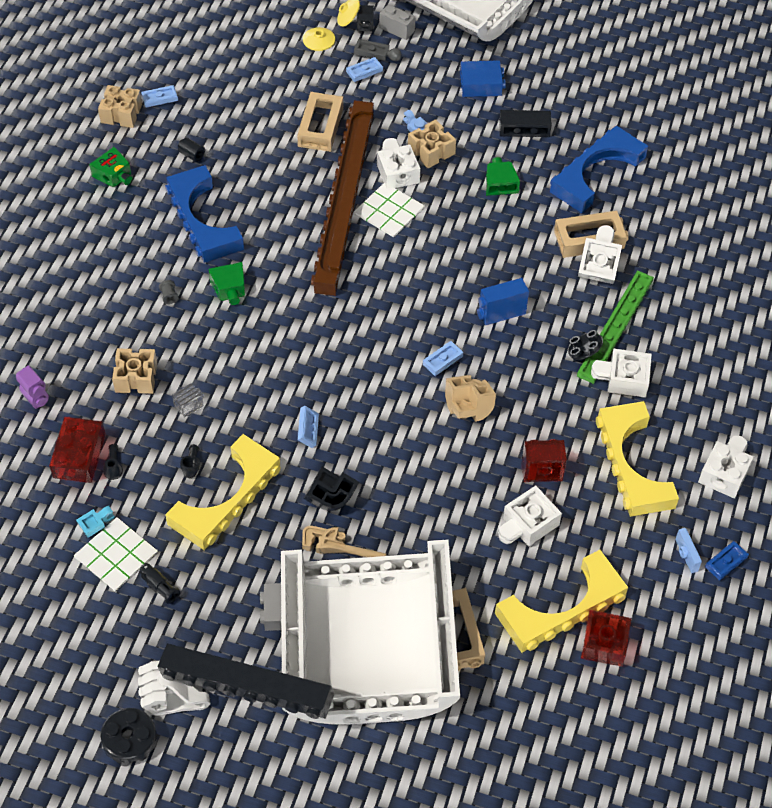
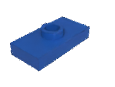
[705,541,749,581]

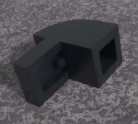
[357,5,374,32]

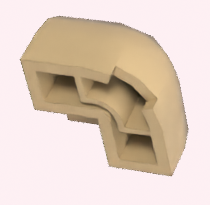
[445,375,496,422]

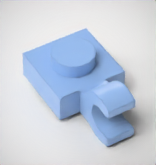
[403,110,428,132]

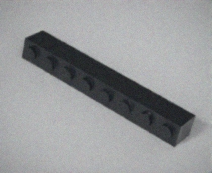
[157,643,334,719]

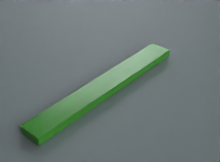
[577,270,654,384]

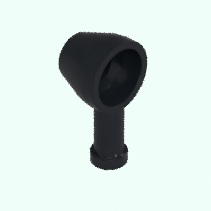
[103,444,123,480]
[180,444,200,478]

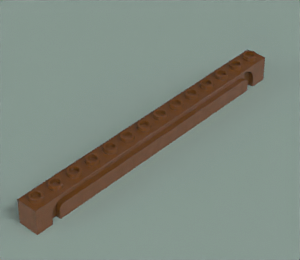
[311,100,374,296]

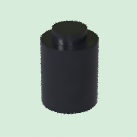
[178,137,205,162]

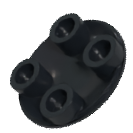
[568,330,603,360]

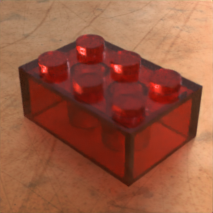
[49,417,106,483]

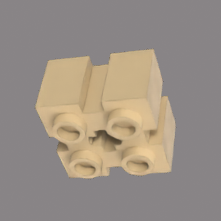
[98,85,142,128]
[408,119,456,168]
[112,348,157,394]

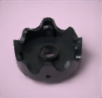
[100,708,157,766]

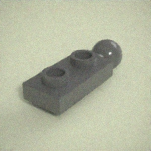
[354,39,402,61]

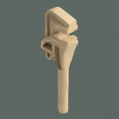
[302,526,386,557]

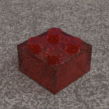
[521,439,567,482]
[581,610,631,667]

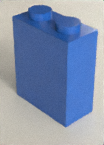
[460,61,505,97]
[477,278,529,326]

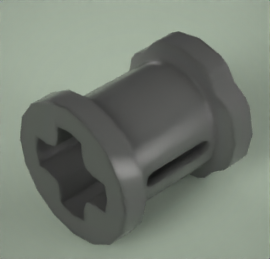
[159,280,179,304]

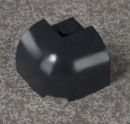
[303,466,359,511]

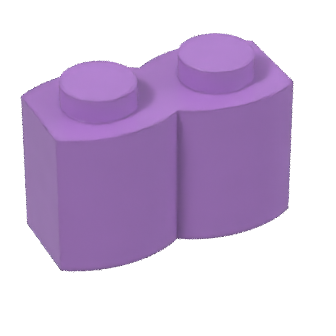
[16,365,49,409]

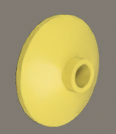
[337,0,360,27]
[303,27,335,51]

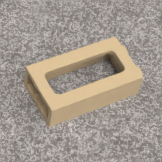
[297,92,343,152]
[554,211,628,258]
[452,588,485,671]

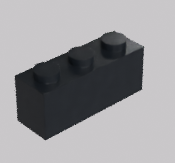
[499,110,552,137]

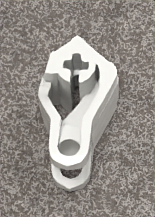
[138,661,210,716]

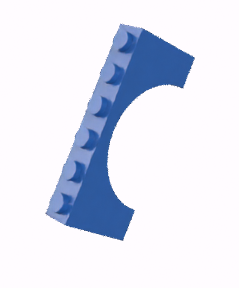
[550,126,648,213]
[165,165,244,263]

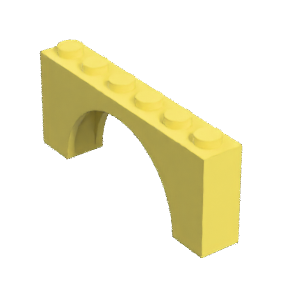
[596,401,679,517]
[165,434,281,550]
[495,550,628,653]

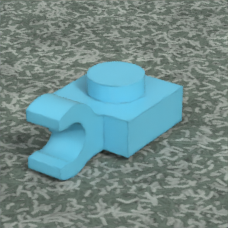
[76,506,115,538]

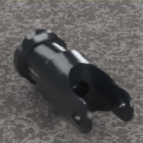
[141,563,181,604]

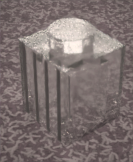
[172,383,204,418]

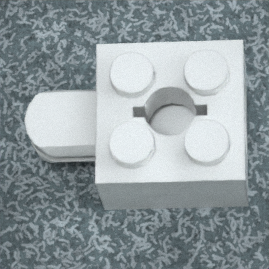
[377,138,420,189]
[578,225,622,284]
[591,349,651,397]
[698,436,753,498]
[498,486,562,546]

